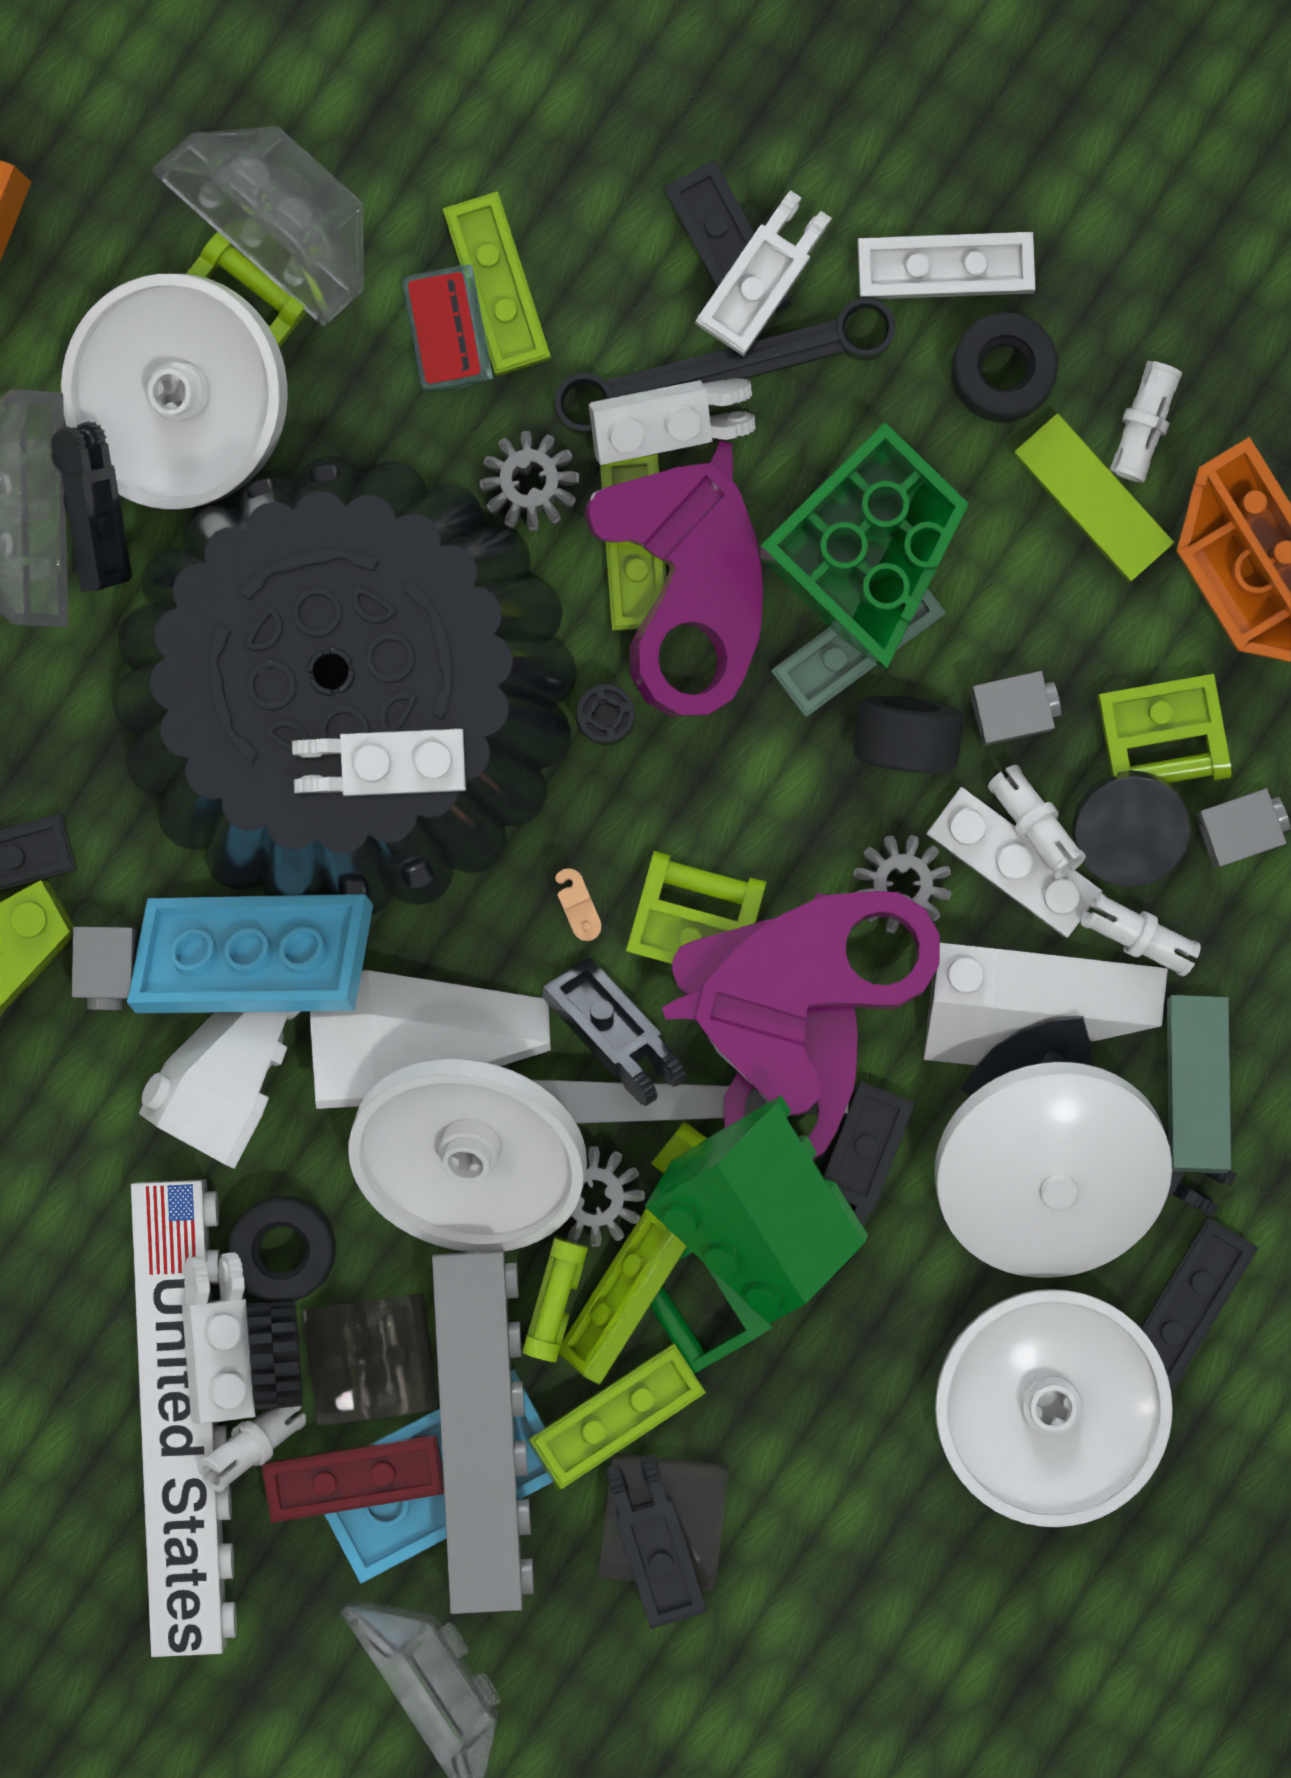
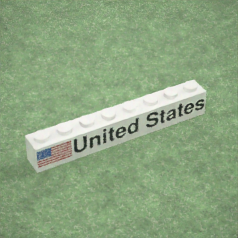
[131,1179,237,1657]

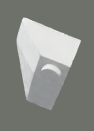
[923,943,1168,1065]
[310,970,551,1109]
[139,1011,300,1169]

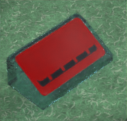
[402,264,493,392]

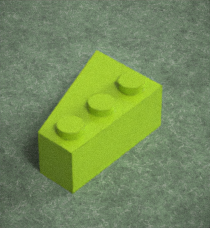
[0,880,74,1017]

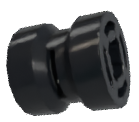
[577,684,635,746]

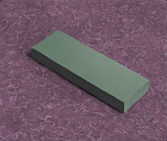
[771,588,946,718]
[1167,995,1231,1173]

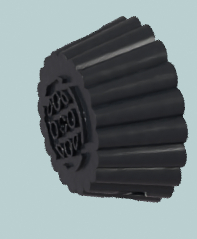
[112,456,576,916]

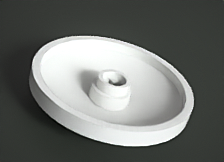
[61,274,288,509]
[348,1059,587,1252]
[934,1062,1172,1278]
[935,1289,1172,1527]

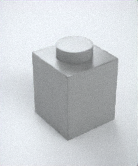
[969,671,1061,747]
[1194,788,1290,868]
[72,927,138,1010]

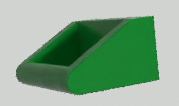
[649,1247,772,1374]

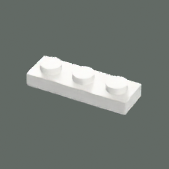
[857,232,1035,299]
[925,787,1102,938]

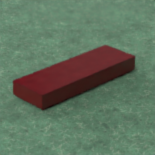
[262,1434,444,1523]

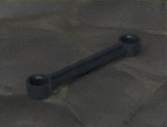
[555,298,895,435]

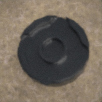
[1072,770,1191,887]

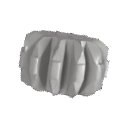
[480,431,579,532]
[853,835,951,933]
[568,1146,645,1247]

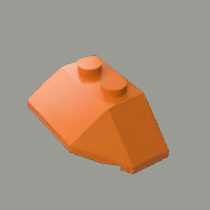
[1176,437,1291,663]

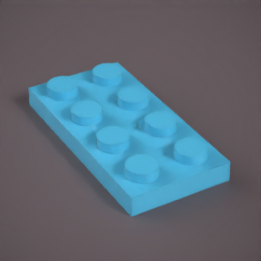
[127,894,373,1013]
[324,1368,552,1583]

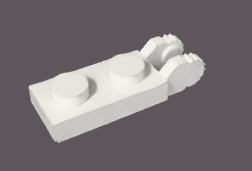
[695,190,832,357]
[589,377,756,465]
[292,729,466,797]
[182,1252,255,1424]

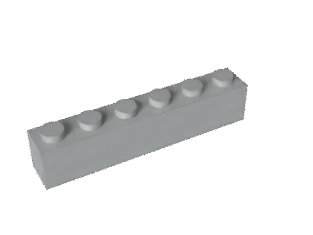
[432,1251,534,1614]

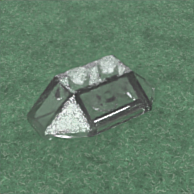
[152,126,364,327]
[0,389,68,628]
[341,1599,501,1778]

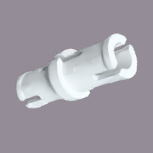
[1109,361,1182,483]
[988,765,1086,879]
[1081,892,1201,977]
[197,1406,306,1492]

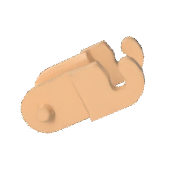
[555,868,601,941]

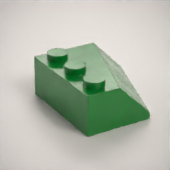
[759,422,969,671]
[645,1095,868,1324]

